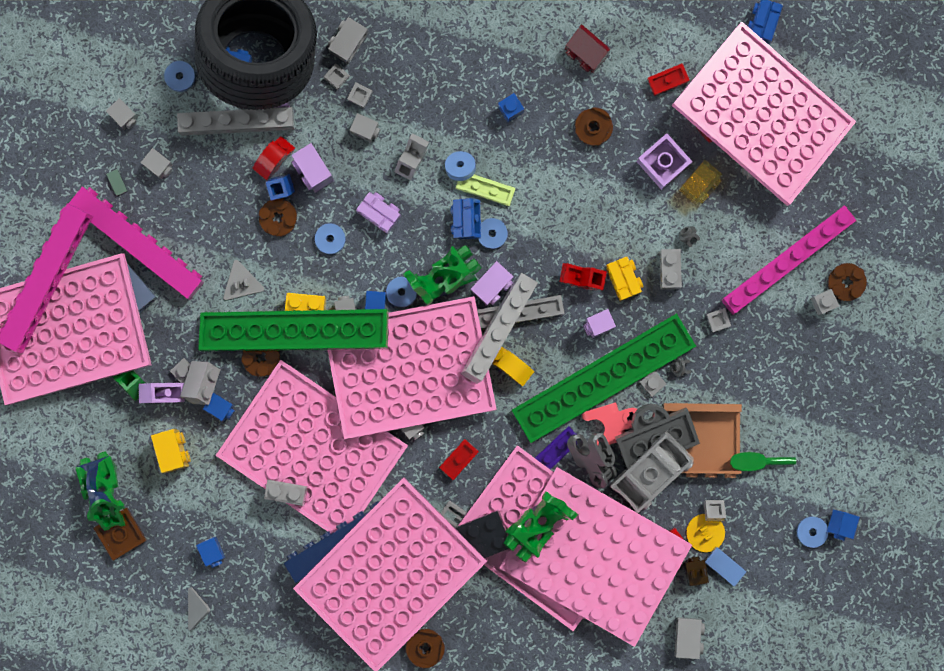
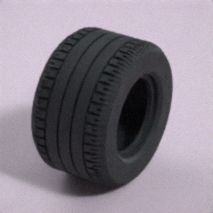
[195,0,317,110]

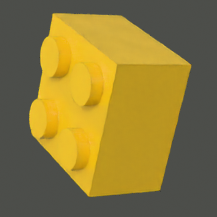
[151,429,191,473]

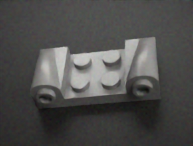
[610,431,694,513]

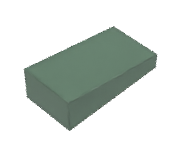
[106,169,128,196]

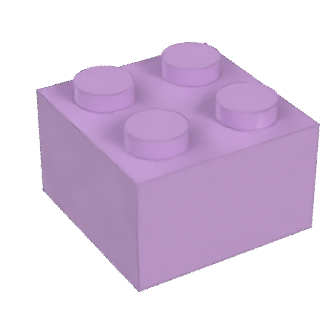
[636,133,692,190]
[291,143,334,193]

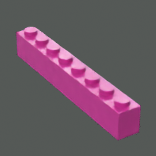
[68,186,204,300]
[0,204,93,353]
[721,205,857,315]

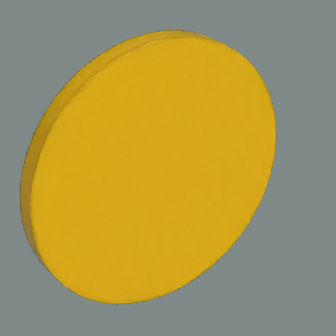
[686,514,725,552]

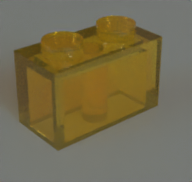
[679,160,722,205]

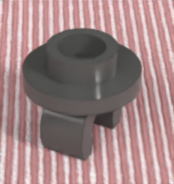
[679,226,700,247]
[671,358,691,377]

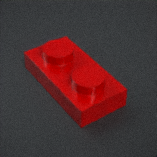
[647,63,690,96]
[439,439,479,480]

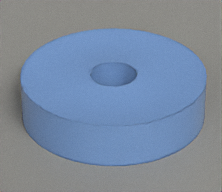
[164,61,195,92]
[445,151,476,181]
[478,218,508,249]
[315,223,346,254]
[386,277,417,308]
[796,517,828,548]

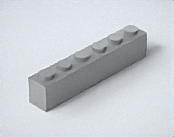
[177,107,295,136]
[461,273,538,384]

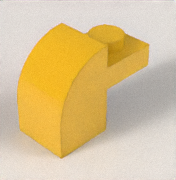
[492,347,535,386]

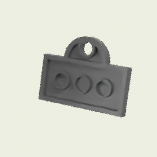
[615,404,700,469]

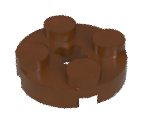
[575,107,613,146]
[259,198,297,237]
[827,263,867,302]
[242,350,280,377]
[406,629,445,668]

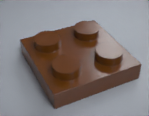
[93,507,147,561]

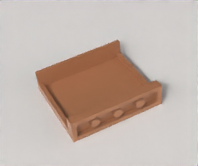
[663,403,742,478]

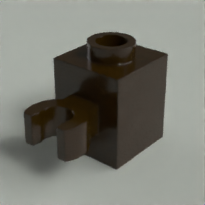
[684,556,709,586]

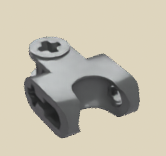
[567,433,617,488]

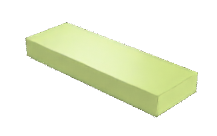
[455,175,515,207]

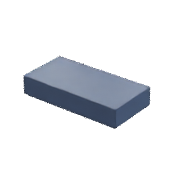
[705,547,746,587]

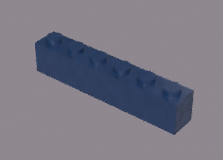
[284,501,379,583]

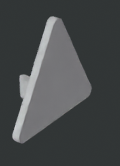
[223,260,264,300]
[188,587,210,630]

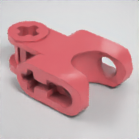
[581,402,637,445]

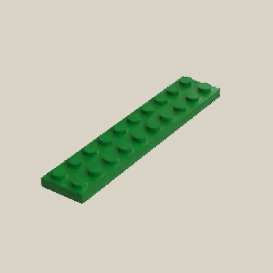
[199,309,389,352]
[511,313,696,443]

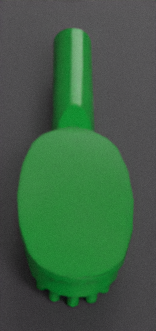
[730,452,796,471]

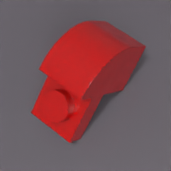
[252,136,295,180]
[559,263,607,290]

